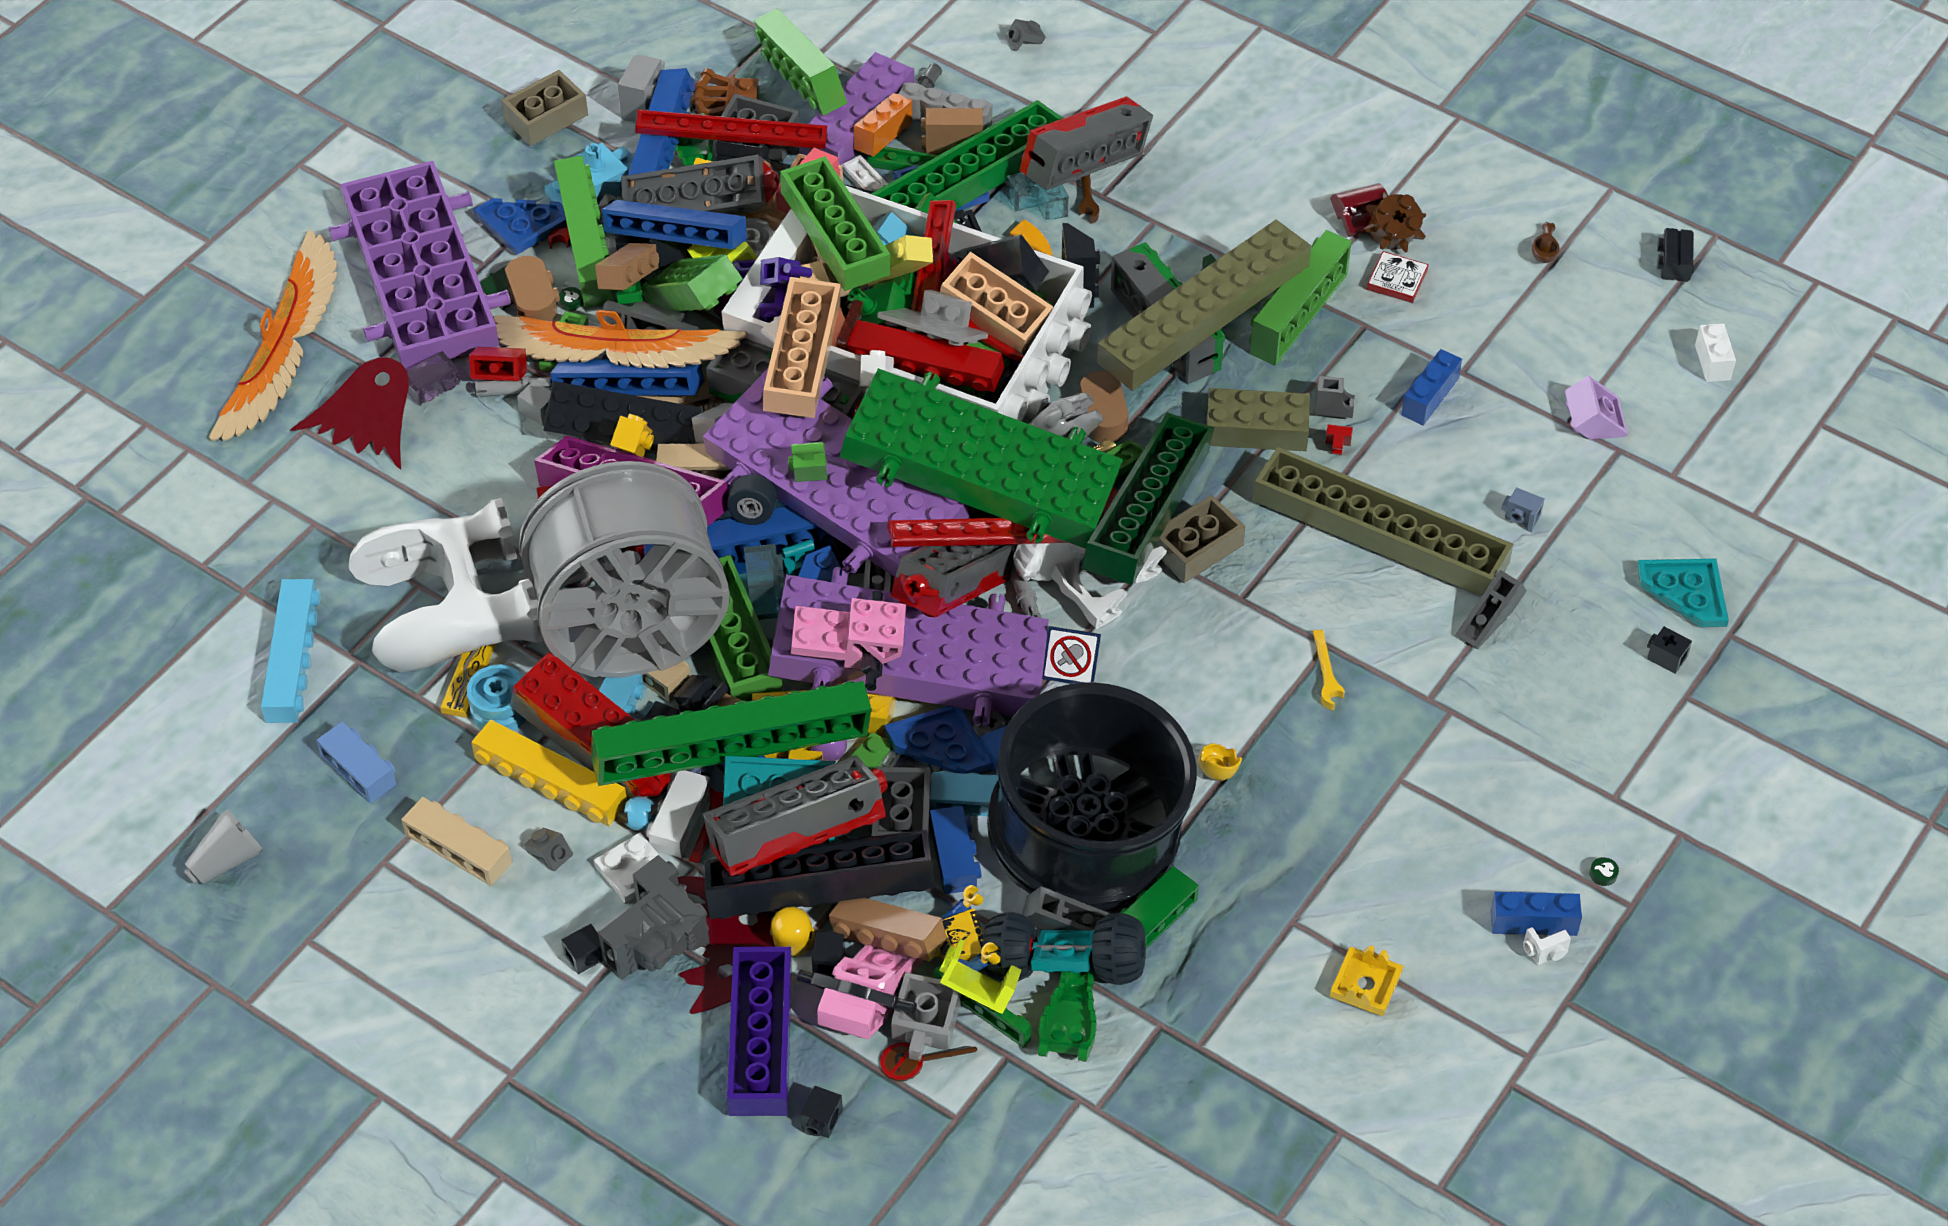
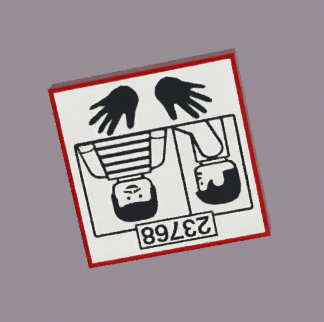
[1367,251,1429,303]

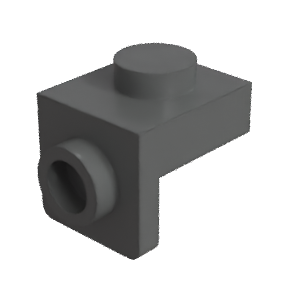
[1005,19,1046,51]
[524,827,573,871]

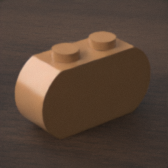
[505,256,560,321]
[1076,371,1129,443]

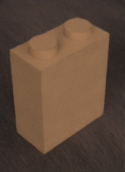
[921,108,983,155]

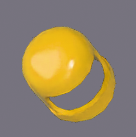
[771,907,815,956]

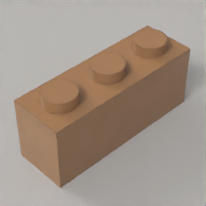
[595,243,659,290]

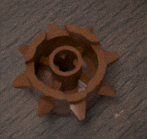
[1365,192,1426,253]

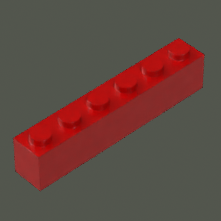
[847,320,1004,392]

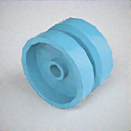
[467,664,526,731]

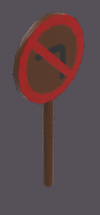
[880,1042,978,1081]

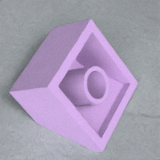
[1565,376,1628,439]

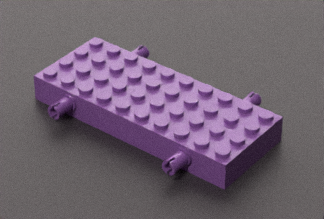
[328,161,511,371]
[703,367,974,577]
[768,567,1049,726]

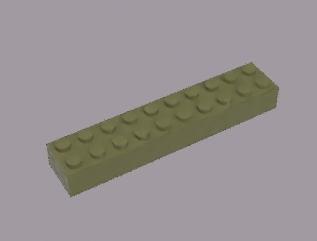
[1097,219,1312,391]
[1253,447,1513,596]

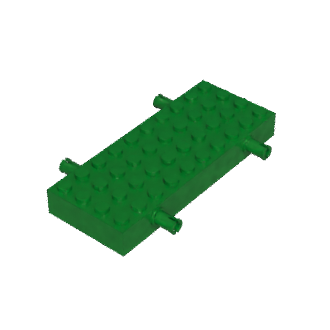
[840,368,1123,549]

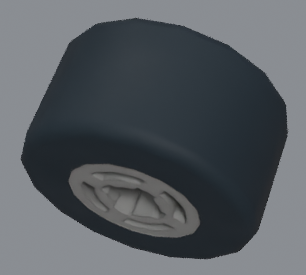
[727,474,777,525]

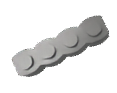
[899,83,992,130]

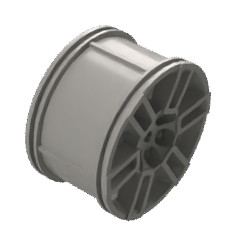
[519,461,730,678]

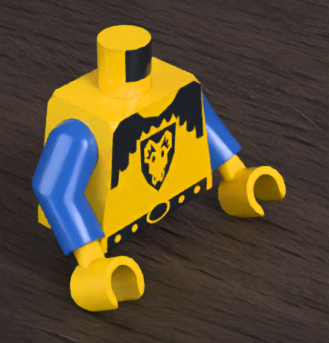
[934,885,1000,971]

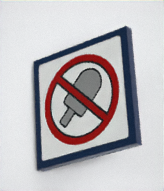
[1042,626,1101,684]

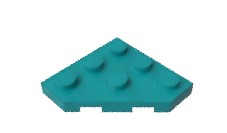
[1637,558,1729,627]

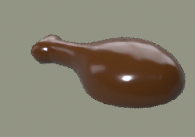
[1532,222,1560,263]

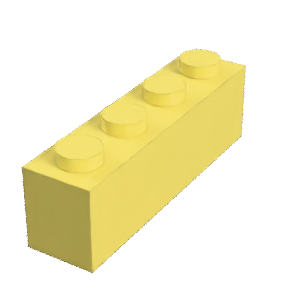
[861,235,933,287]

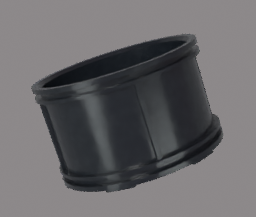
[987,682,1197,912]

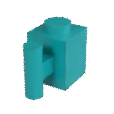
[779,539,815,578]

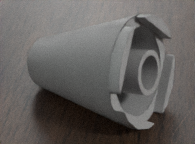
[184,809,264,884]

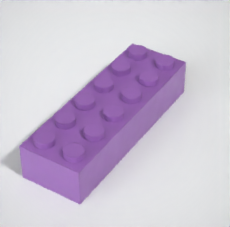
[799,52,915,165]

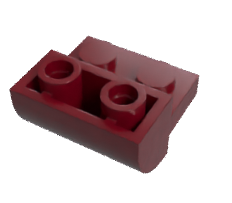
[1330,183,1387,237]

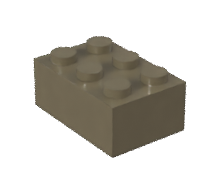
[501,70,588,146]
[1154,494,1245,583]

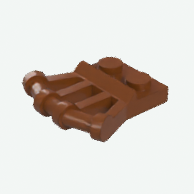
[691,68,759,117]

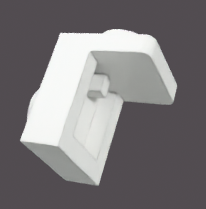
[1523,927,1571,965]

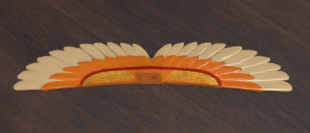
[209,230,337,441]
[493,310,747,368]

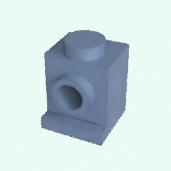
[1502,487,1545,532]

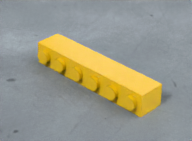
[471,719,627,827]

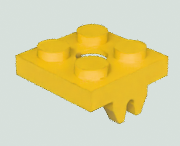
[1329,945,1404,1017]

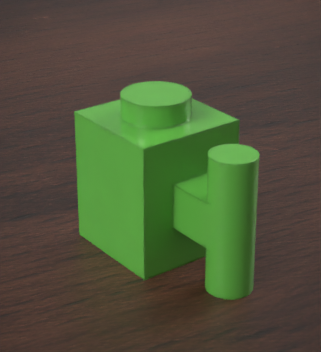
[788,442,827,482]

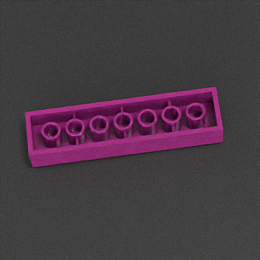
[534,436,729,527]

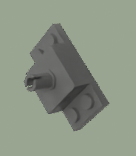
[603,300,699,331]

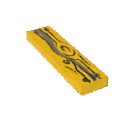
[440,643,497,718]

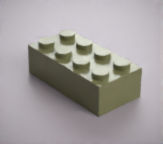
[1206,388,1310,452]

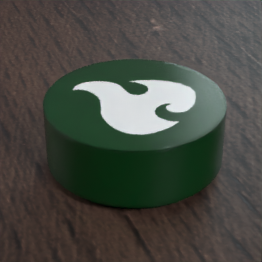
[559,287,583,311]
[1590,857,1619,886]

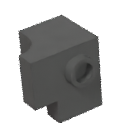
[1315,375,1355,418]

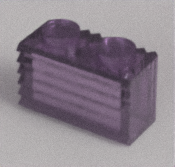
[406,351,461,406]

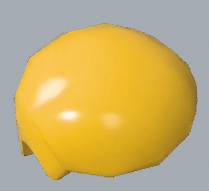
[1198,743,1242,781]

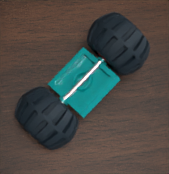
[983,912,1146,985]

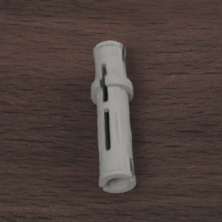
[475,376,552,397]
[1010,564,1041,618]

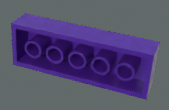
[727,947,792,1116]

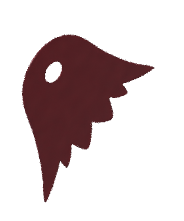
[290,357,409,470]

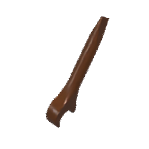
[1078,174,1100,224]

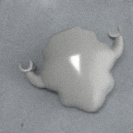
[1028,392,1104,441]

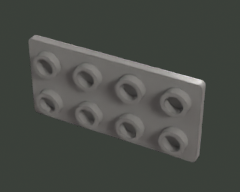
[877,290,988,346]

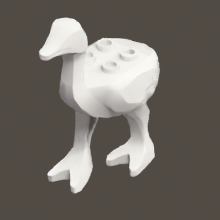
[1013,543,1167,629]

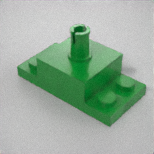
[847,272,917,333]

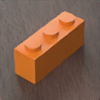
[854,93,912,157]

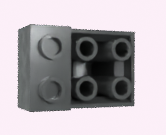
[598,855,710,980]

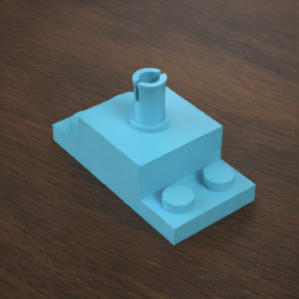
[544,143,634,204]

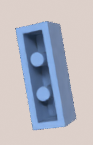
[316,721,397,804]

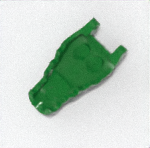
[674,113,714,166]
[1038,971,1097,1062]

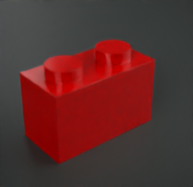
[469,346,527,381]

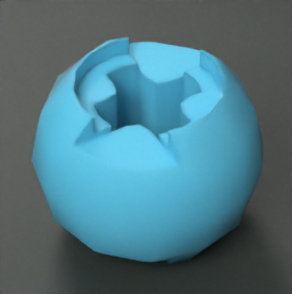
[624,796,655,831]

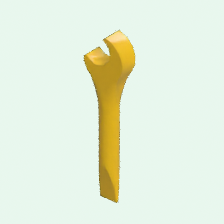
[1313,629,1345,710]

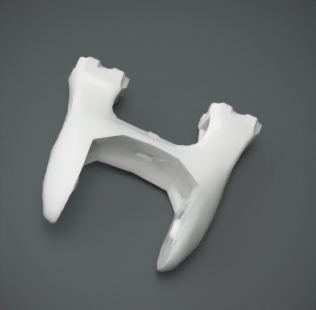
[349,498,544,673]

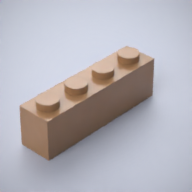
[829,898,947,961]

